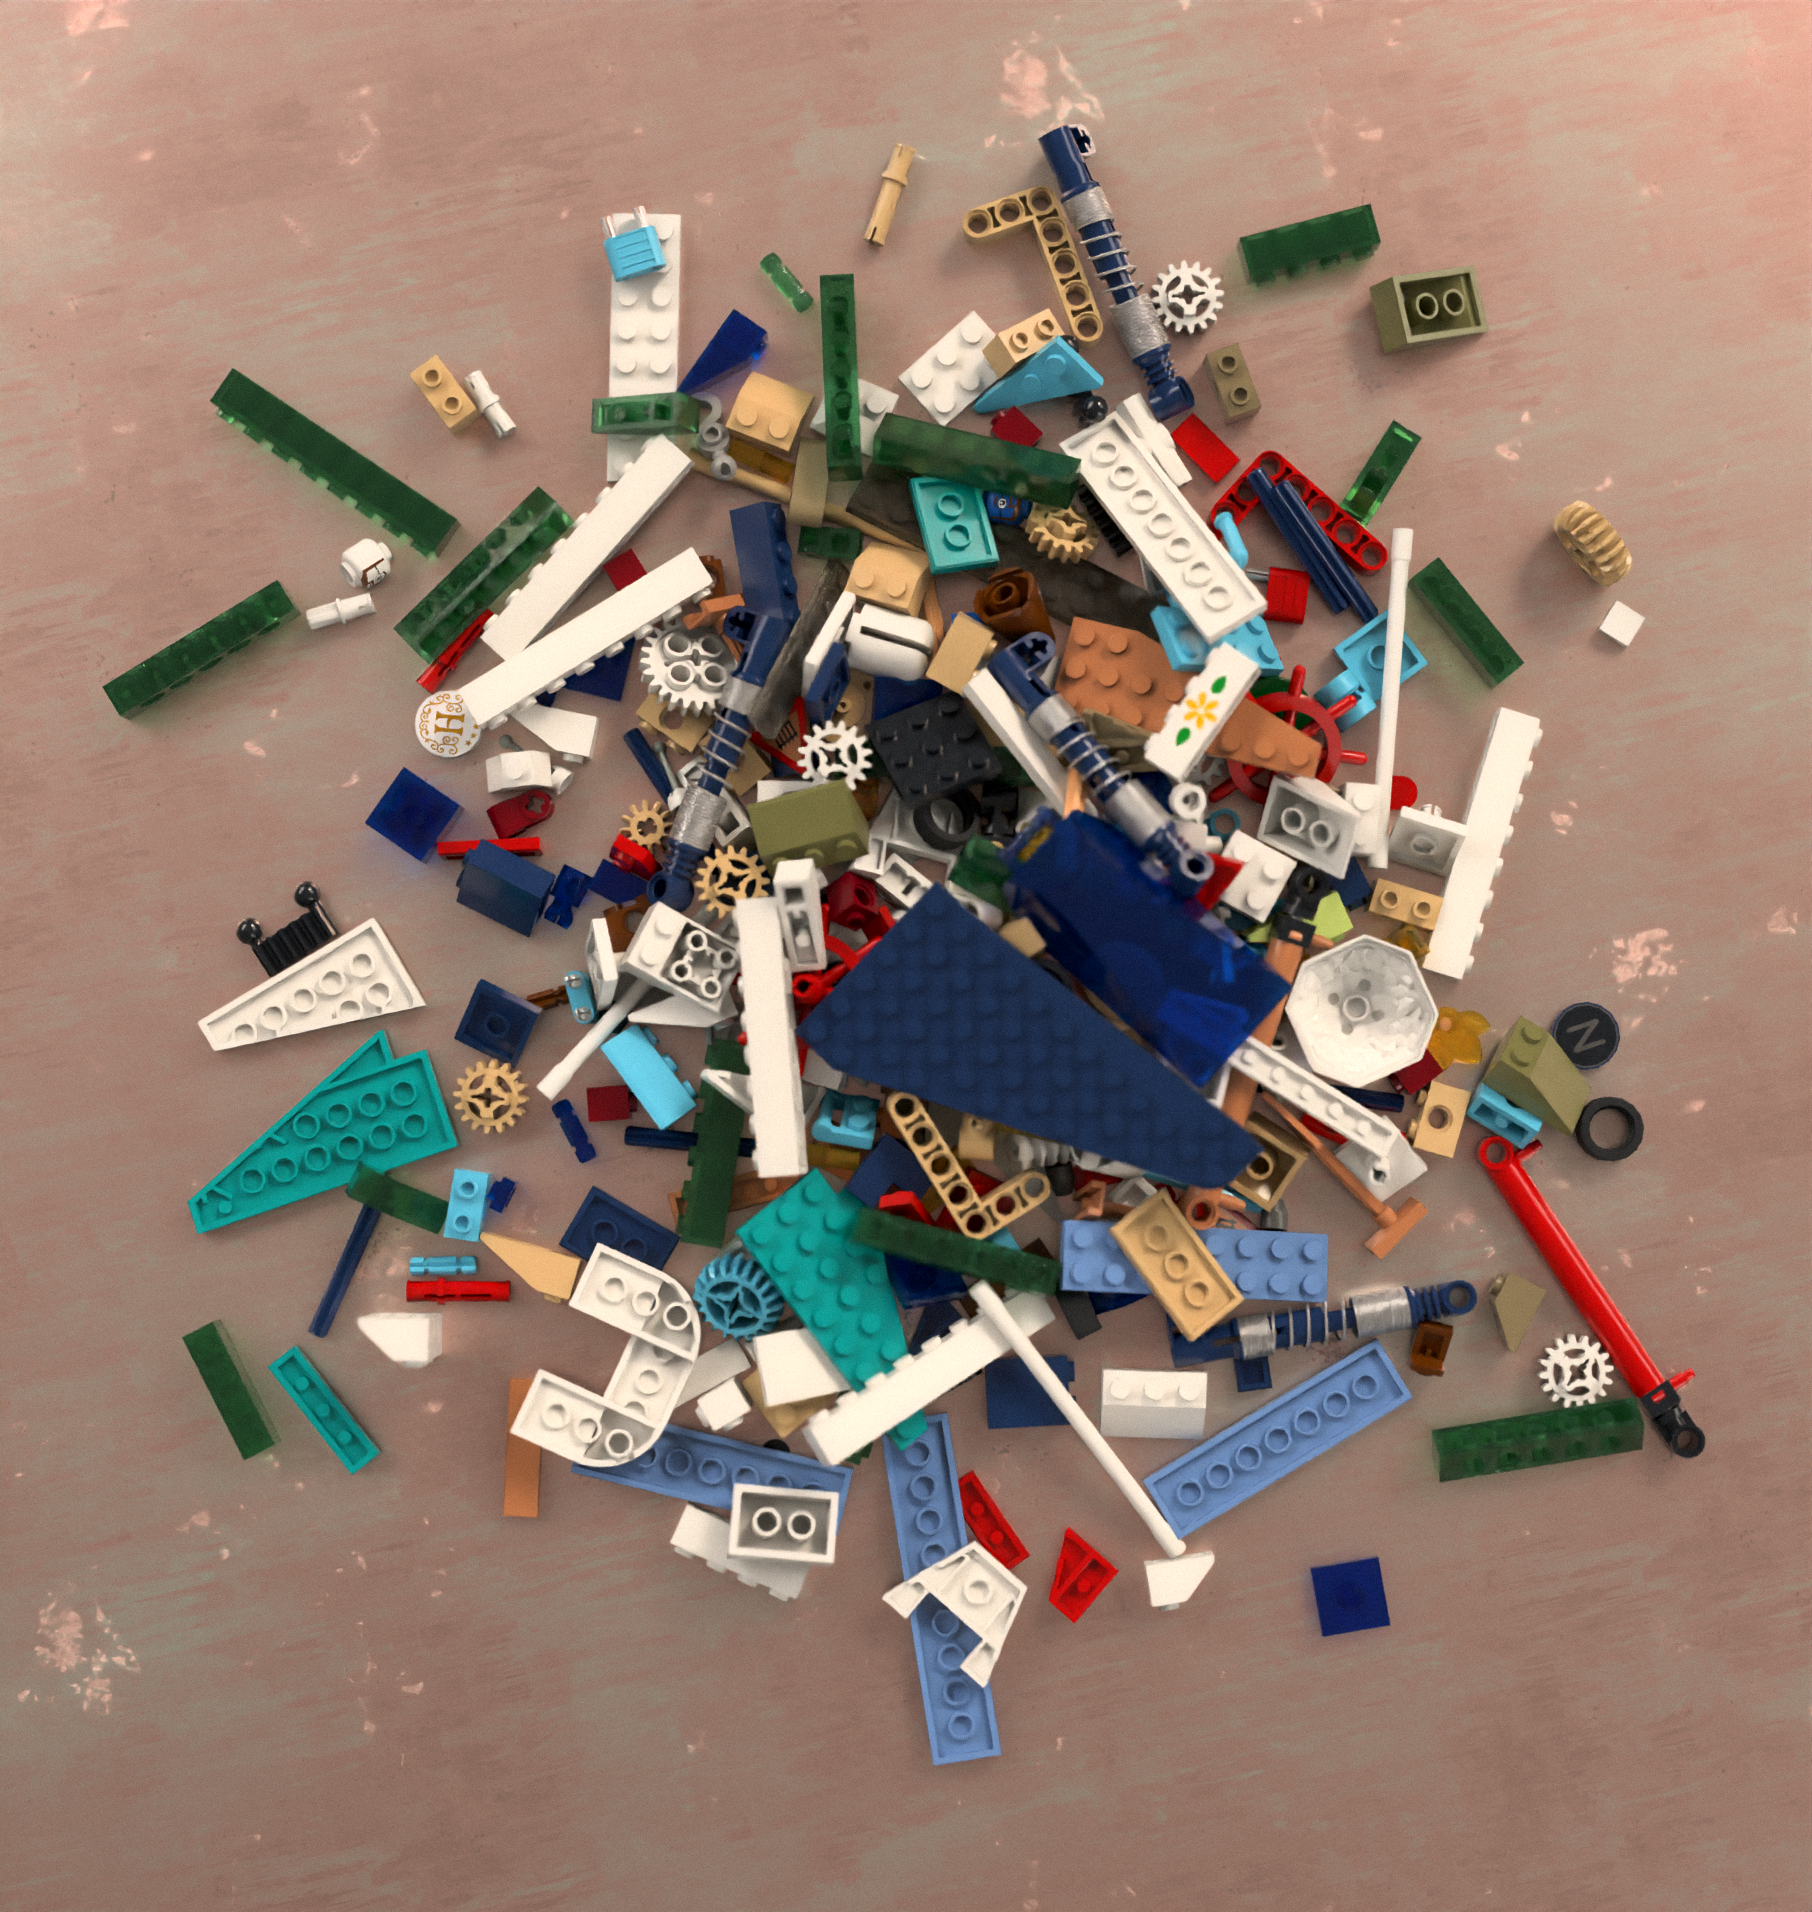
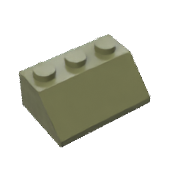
[748,779,869,880]

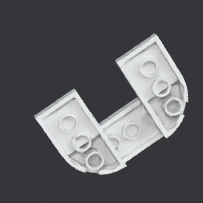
[510,1242,701,1467]

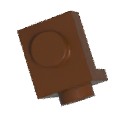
[1409,1319,1453,1377]

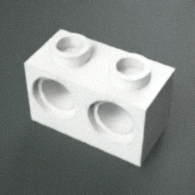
[871,853,933,911]

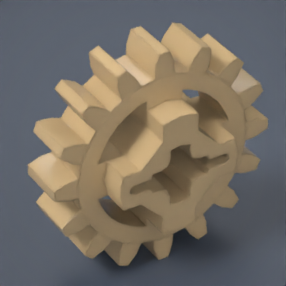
[1025,500,1100,564]
[695,845,770,921]
[453,1059,529,1134]

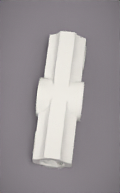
[1114,393,1192,490]

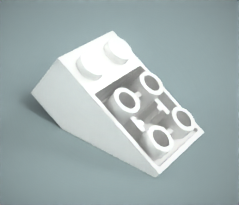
[618,902,741,1012]

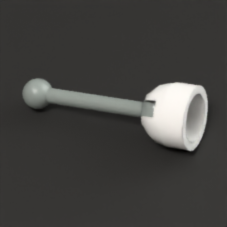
[499,735,574,795]
[653,741,686,817]

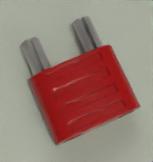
[1245,566,1310,625]

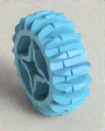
[693,1253,785,1342]

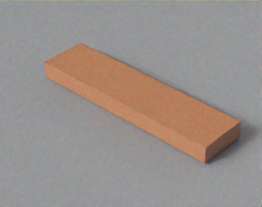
[667,1170,804,1227]
[503,1378,542,1517]

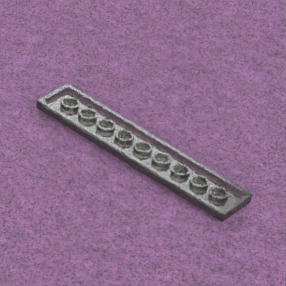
[845,453,1170,643]

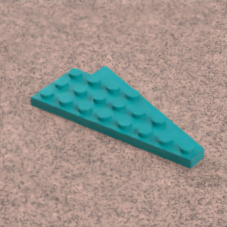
[188,1030,459,1234]
[734,1168,928,1451]

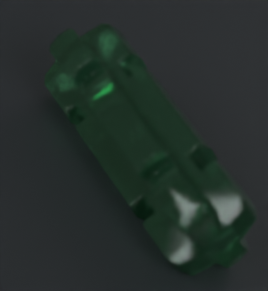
[760,253,814,313]

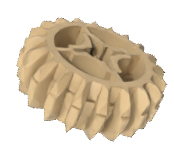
[1554,500,1633,587]

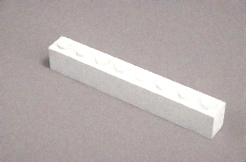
[480,433,696,661]
[458,547,715,730]
[1418,707,1543,981]
[733,896,808,1178]
[801,1281,1056,1466]

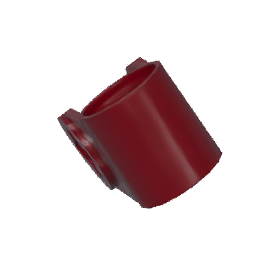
[486,789,555,839]

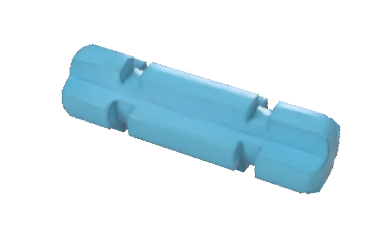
[409,1256,477,1276]

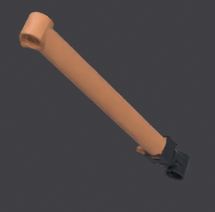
[1177,865,1334,1230]

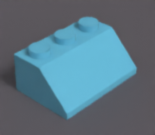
[600,1023,699,1130]

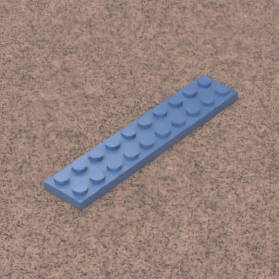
[881,1412,1001,1766]

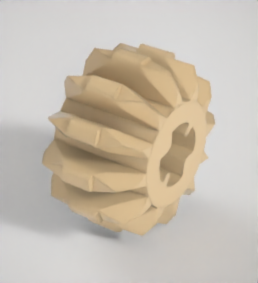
[619,800,674,857]

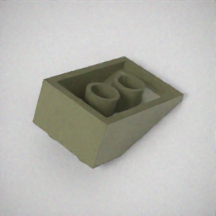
[1369,265,1488,353]
[1482,1016,1592,1137]

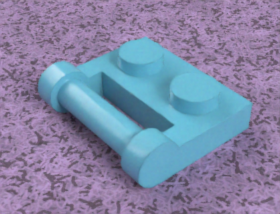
[811,1088,880,1150]

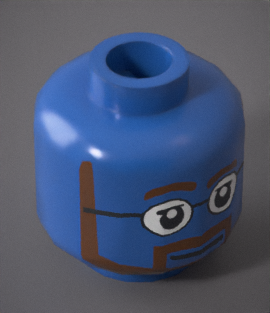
[982,479,1033,526]

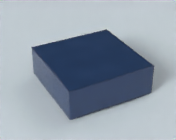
[1233,1355,1272,1393]

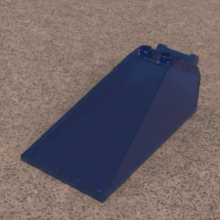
[994,803,1294,1090]

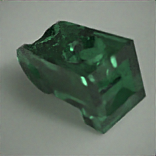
[797,526,864,565]

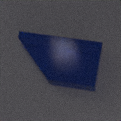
[587,859,648,905]

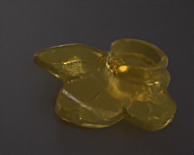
[1428,1007,1490,1071]

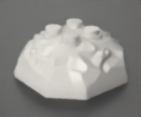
[1284,934,1439,1088]

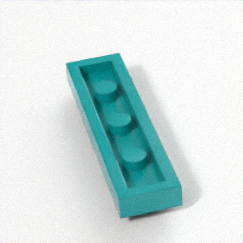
[268,1345,381,1475]

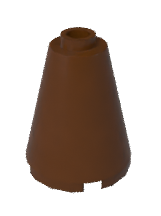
[973,566,1056,644]

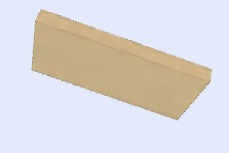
[1107,1188,1245,1342]

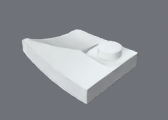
[810,369,899,459]

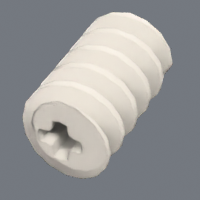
[1006,1129,1075,1170]

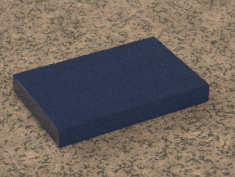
[558,1185,682,1271]

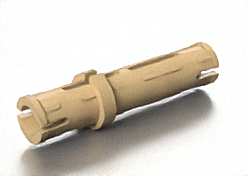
[863,143,916,247]

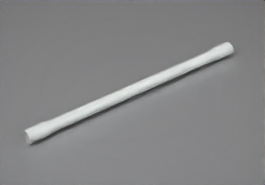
[1367,528,1413,869]
[536,847,758,1101]
[969,1279,1186,1559]

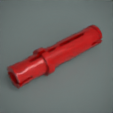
[415,602,494,695]
[406,1278,511,1305]

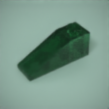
[591,392,700,436]
[1339,420,1422,526]
[345,1161,449,1234]

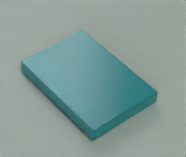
[908,470,1000,575]

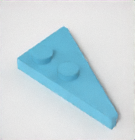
[973,335,1104,414]

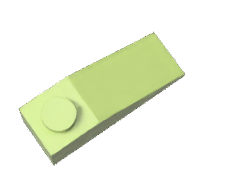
[1238,889,1353,943]

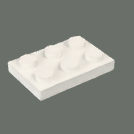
[898,311,999,430]

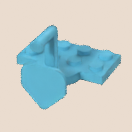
[1150,512,1285,677]

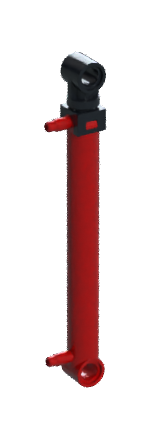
[1475,1136,1705,1458]

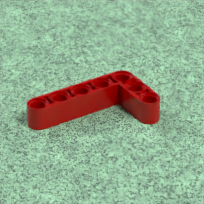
[1207,450,1388,577]

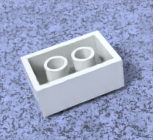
[727,1484,839,1567]

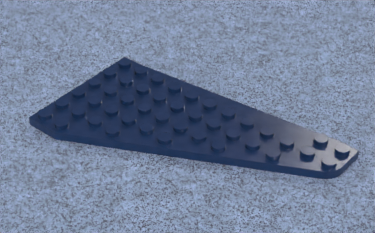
[794,880,1265,1190]

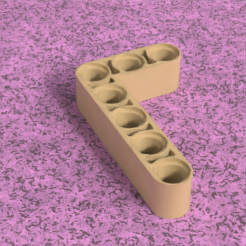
[962,185,1103,349]
[886,1090,1051,1240]

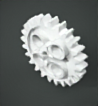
[638,617,738,718]

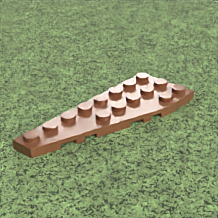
[1054,617,1322,780]

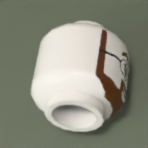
[340,538,393,589]

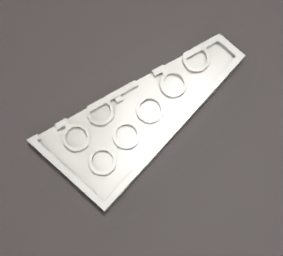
[197,917,427,1052]

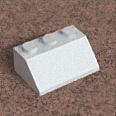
[358,1313,442,1368]
[1099,1367,1207,1439]

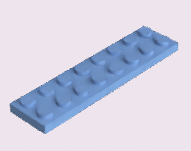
[1059,1220,1328,1303]
[1142,1338,1413,1540]
[571,1423,853,1536]

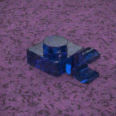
[544,864,593,929]

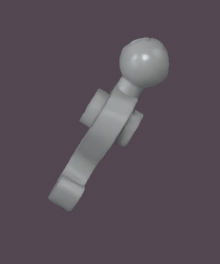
[682,392,737,481]

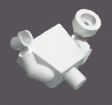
[1146,783,1222,905]

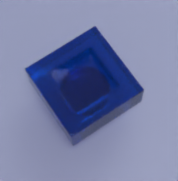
[487,1176,519,1213]

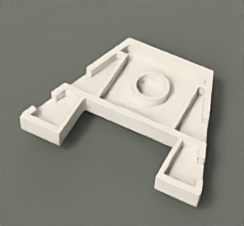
[849,785,977,897]
[882,1540,1027,1688]

